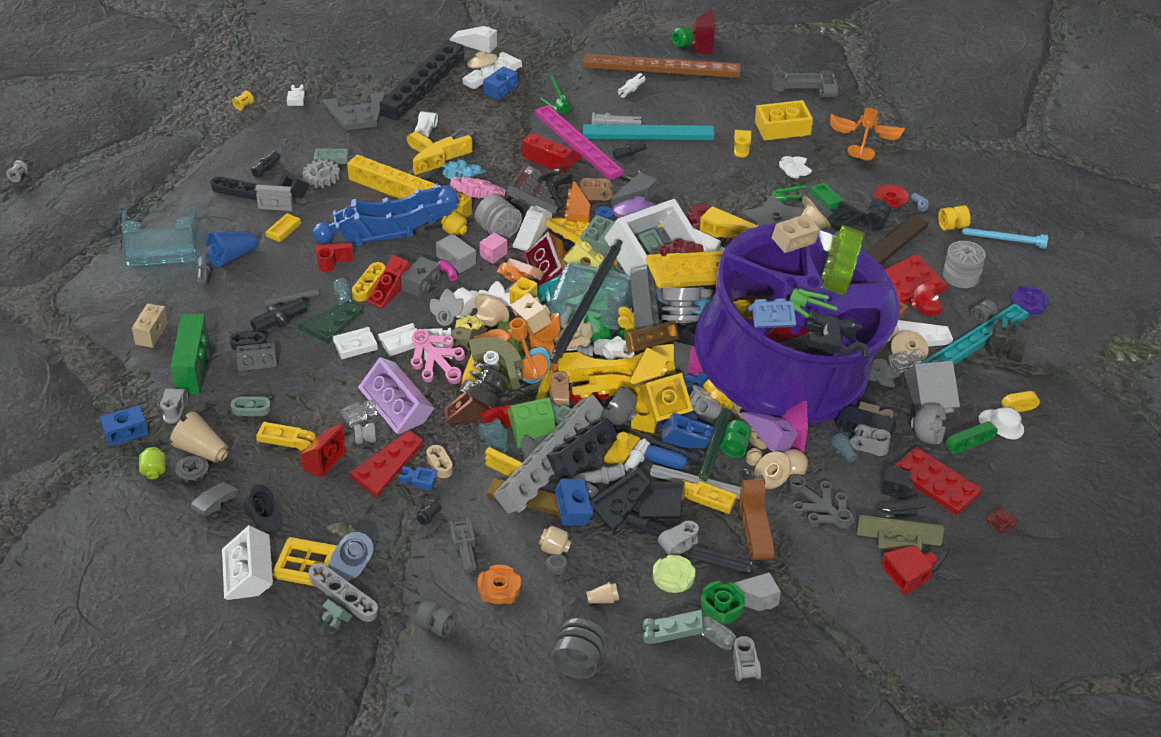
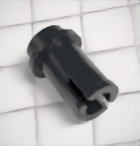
[416,500,442,525]

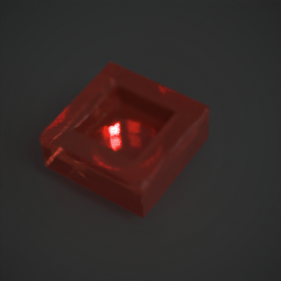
[986,507,1018,534]

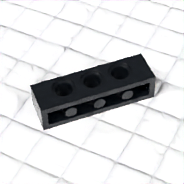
[546,418,617,478]

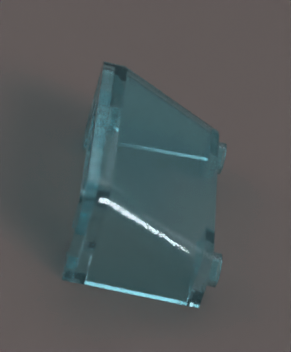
[548,262,633,330]

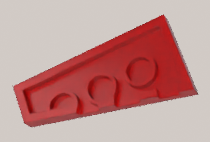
[350,430,423,499]

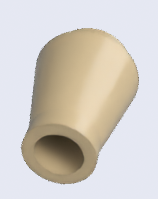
[586,582,619,605]

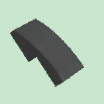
[191,482,238,515]

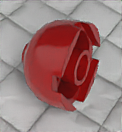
[910,279,942,317]

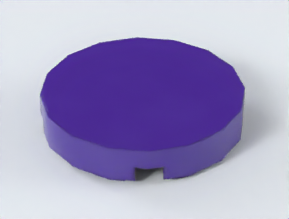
[1011,286,1048,315]

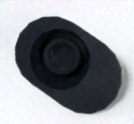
[243,484,281,532]

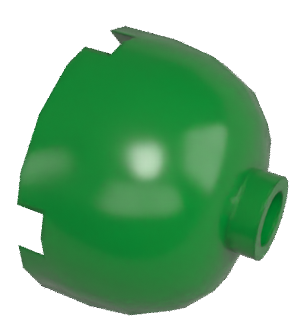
[701,581,745,625]

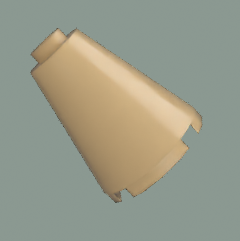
[170,411,228,463]

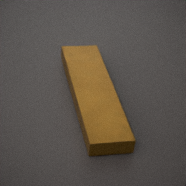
[624,321,679,353]
[487,478,560,516]

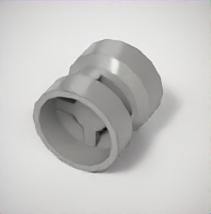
[354,423,376,444]

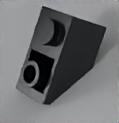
[277,169,310,199]

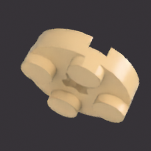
[556,320,593,350]

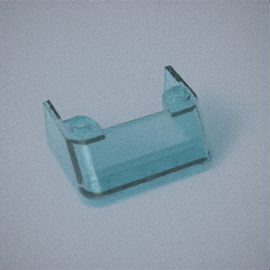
[121,205,199,266]

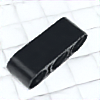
[836,406,896,440]

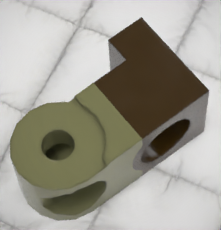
[451,327,487,351]

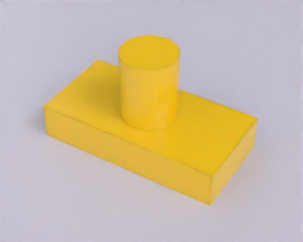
[604,431,640,466]

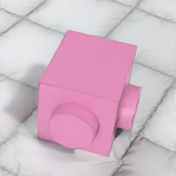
[480,232,507,263]

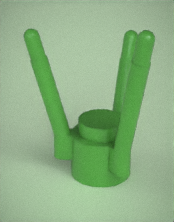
[789,289,838,319]

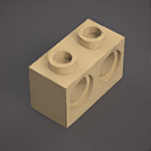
[771,214,820,253]

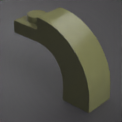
[469,337,524,389]

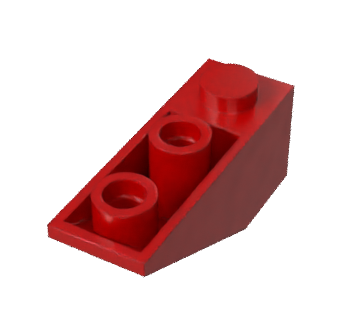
[367,255,411,309]

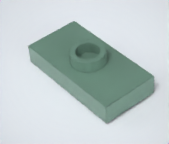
[314,148,349,164]

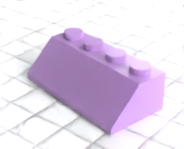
[358,357,434,434]

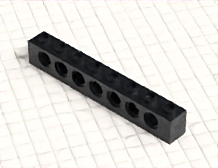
[379,40,465,121]

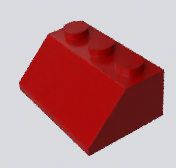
[522,133,582,174]

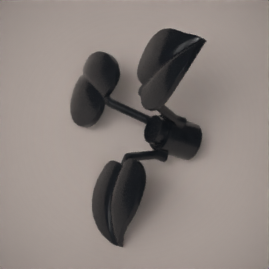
[505,166,572,212]

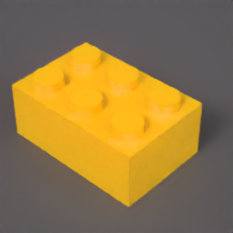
[755,100,813,140]

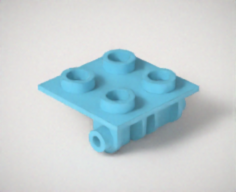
[442,159,487,179]

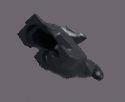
[805,310,869,358]

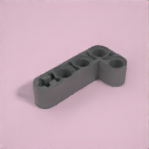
[630,264,664,330]

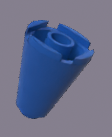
[206,232,258,267]

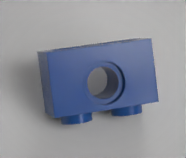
[483,66,519,100]
[100,405,149,447]
[555,479,593,526]

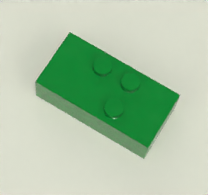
[170,314,210,395]

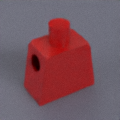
[882,546,937,595]

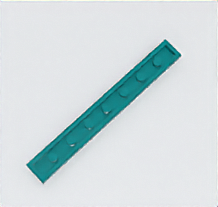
[583,124,714,140]
[920,303,1029,365]

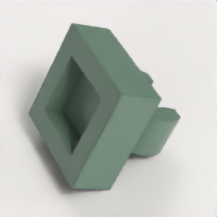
[322,599,353,628]

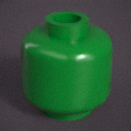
[671,27,694,48]

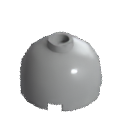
[911,405,946,445]

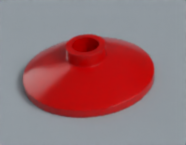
[874,184,908,207]

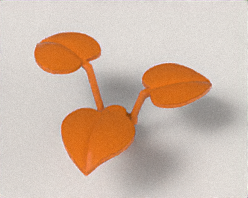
[830,108,905,160]
[474,313,560,380]

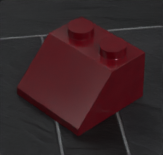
[691,10,715,53]

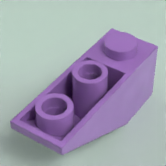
[741,412,798,452]

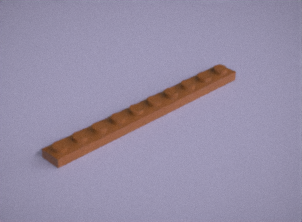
[584,54,740,78]

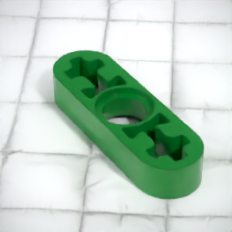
[945,421,998,454]

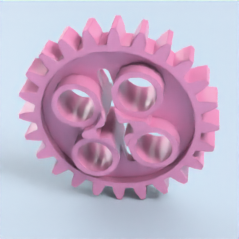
[450,177,506,199]

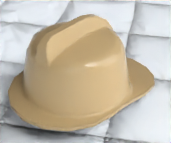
[801,196,831,230]
[475,295,509,327]

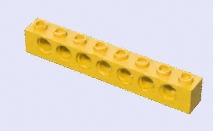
[347,155,472,219]

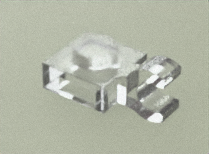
[888,348,925,374]
[340,400,378,427]

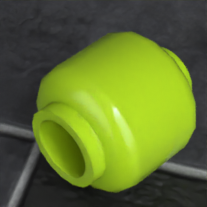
[139,447,166,479]

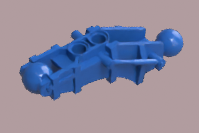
[312,183,459,247]

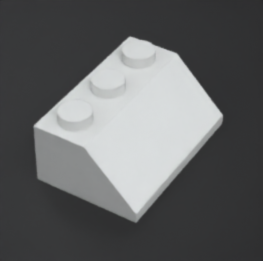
[222,526,273,600]

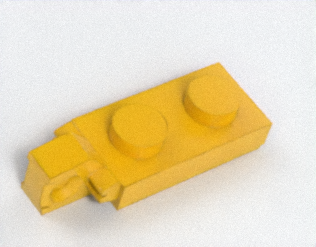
[682,480,737,514]

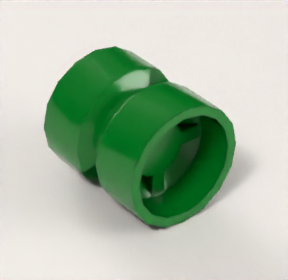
[721,420,752,458]

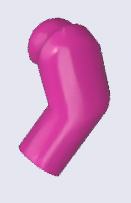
[439,260,458,281]

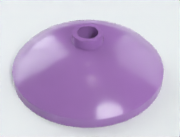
[612,196,655,218]

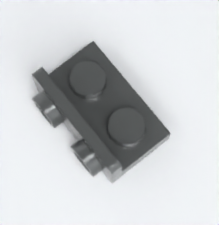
[236,342,277,371]

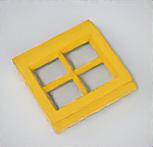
[272,537,337,586]

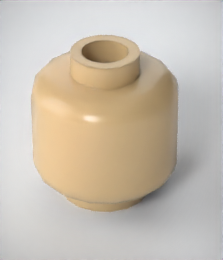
[538,526,571,555]

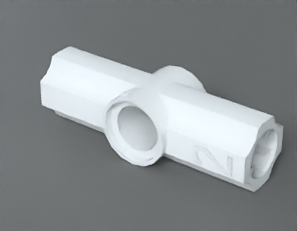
[593,336,634,360]

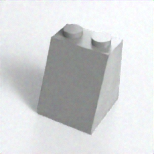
[904,361,960,414]

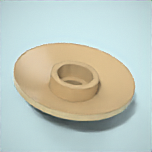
[467,51,498,68]
[891,331,928,366]
[754,452,792,489]

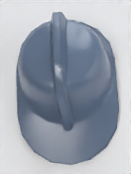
[329,532,373,581]

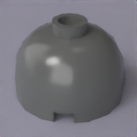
[600,385,638,425]

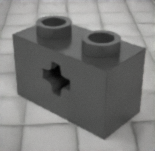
[401,256,441,297]

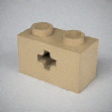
[510,293,551,333]
[132,303,168,348]

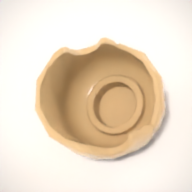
[783,449,808,478]

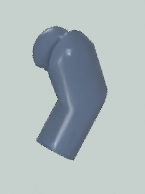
[911,193,929,212]

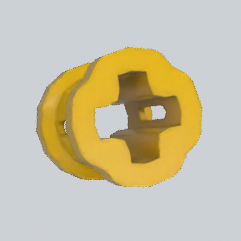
[232,91,254,111]

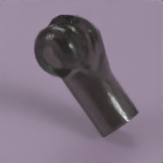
[743,468,766,484]

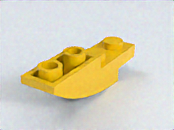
[413,135,472,175]
[572,374,640,398]

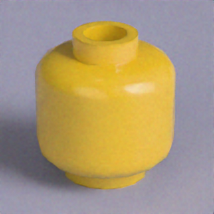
[441,211,468,237]

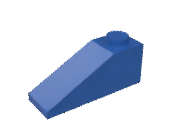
[662,413,725,449]

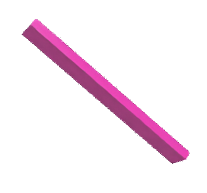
[535,105,624,180]

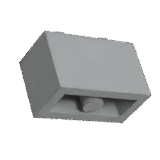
[436,234,476,273]

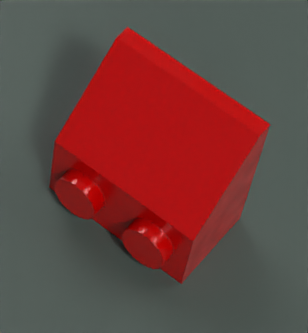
[300,424,346,478]

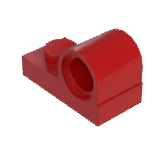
[316,243,353,272]

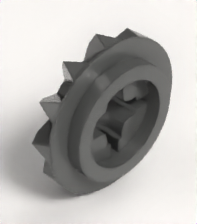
[175,455,209,482]

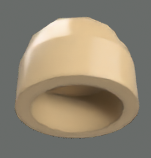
[746,448,762,466]

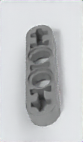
[309,563,378,622]

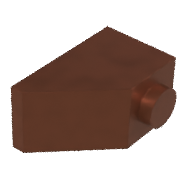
[444,387,490,424]

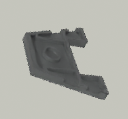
[322,92,385,131]

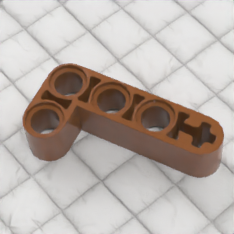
[740,479,774,560]

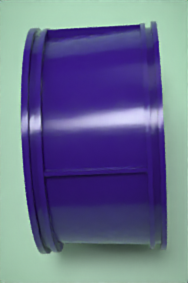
[694,223,899,424]

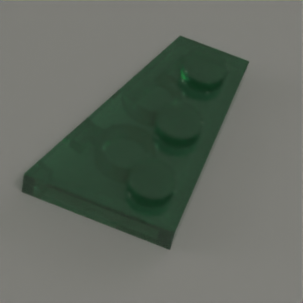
[298,301,363,344]

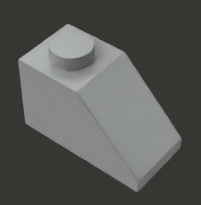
[734,572,781,611]

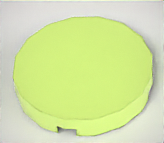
[653,555,695,593]

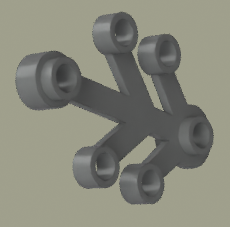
[789,475,854,528]

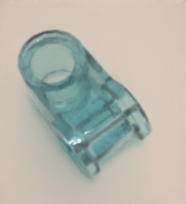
[478,418,508,454]

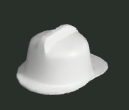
[979,407,1024,440]

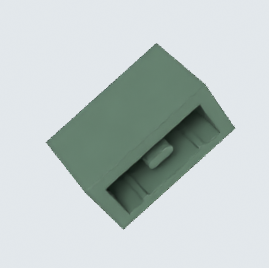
[580,215,615,257]

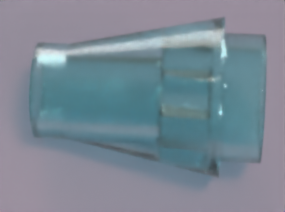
[332,278,351,306]
[830,433,858,463]

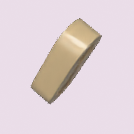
[426,445,453,478]

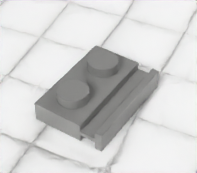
[255,185,294,211]

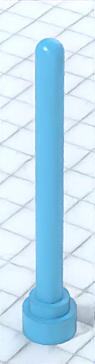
[962,228,1048,249]

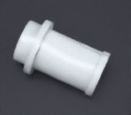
[484,351,500,373]

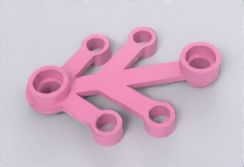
[411,329,465,384]

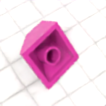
[781,401,808,453]

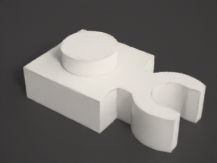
[287,85,305,106]

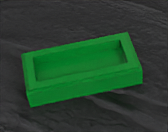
[810,182,844,210]

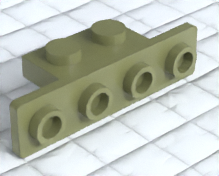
[857,515,944,551]

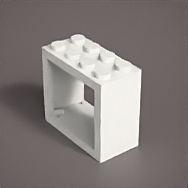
[604,199,708,285]

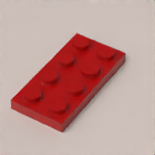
[893,447,982,516]

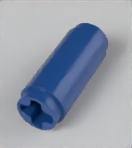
[645,445,687,470]

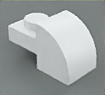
[453,287,479,318]

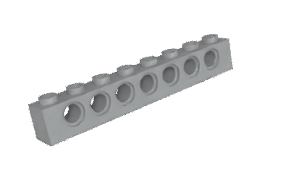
[493,395,604,514]

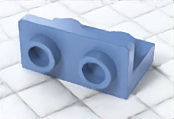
[749,299,796,328]

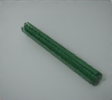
[698,407,731,481]

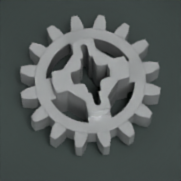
[302,159,340,188]

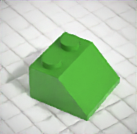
[508,397,555,449]

